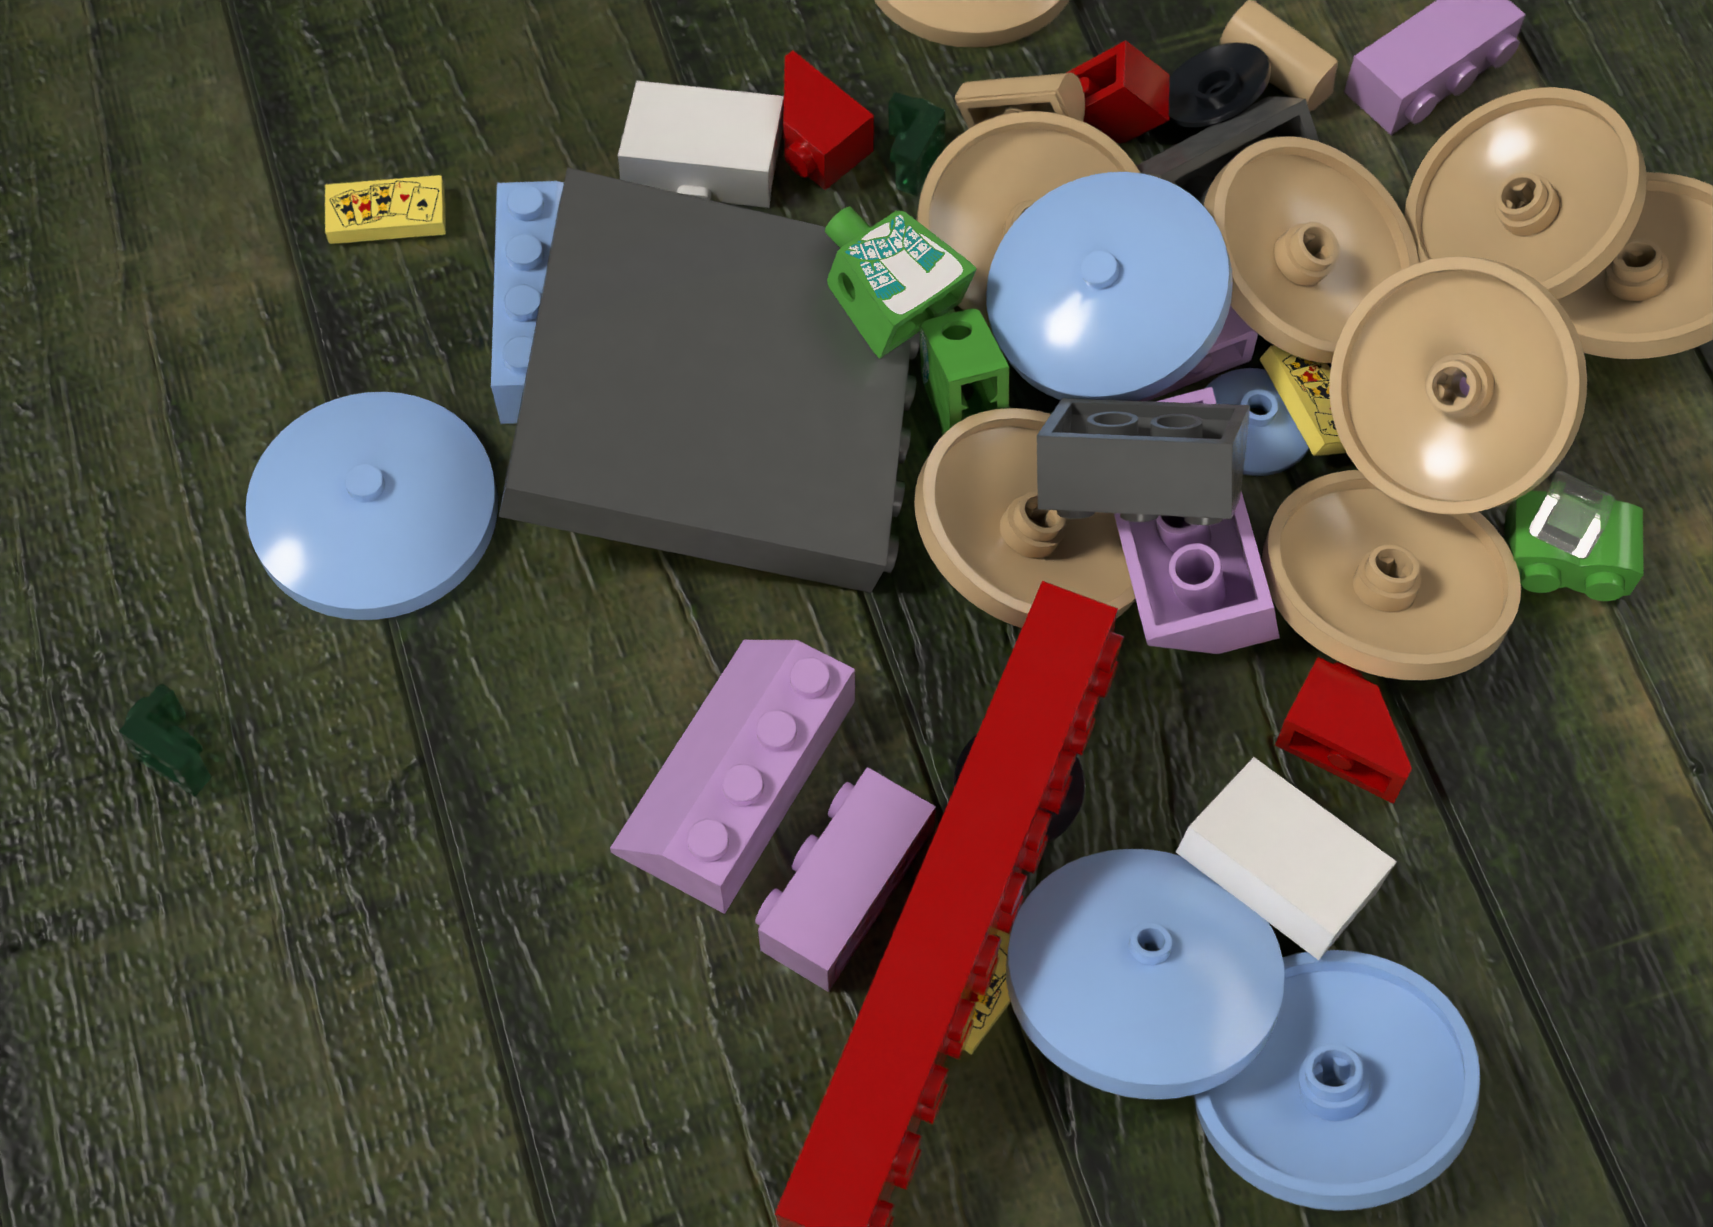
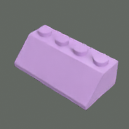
[1114,387,1280,654]
[610,640,855,914]

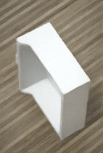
[618,81,784,208]
[1176,757,1397,960]

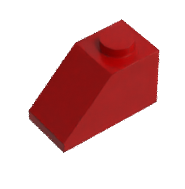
[1066,40,1170,143]
[783,50,874,190]
[1275,657,1412,804]

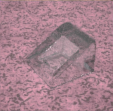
[1529,471,1616,559]

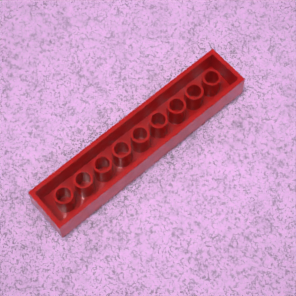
[775,581,1124,1227]

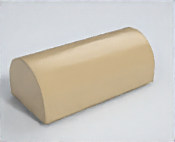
[1220,0,1338,111]
[954,73,1085,129]

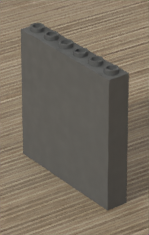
[499,167,920,593]

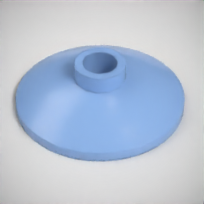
[1205,368,1309,476]

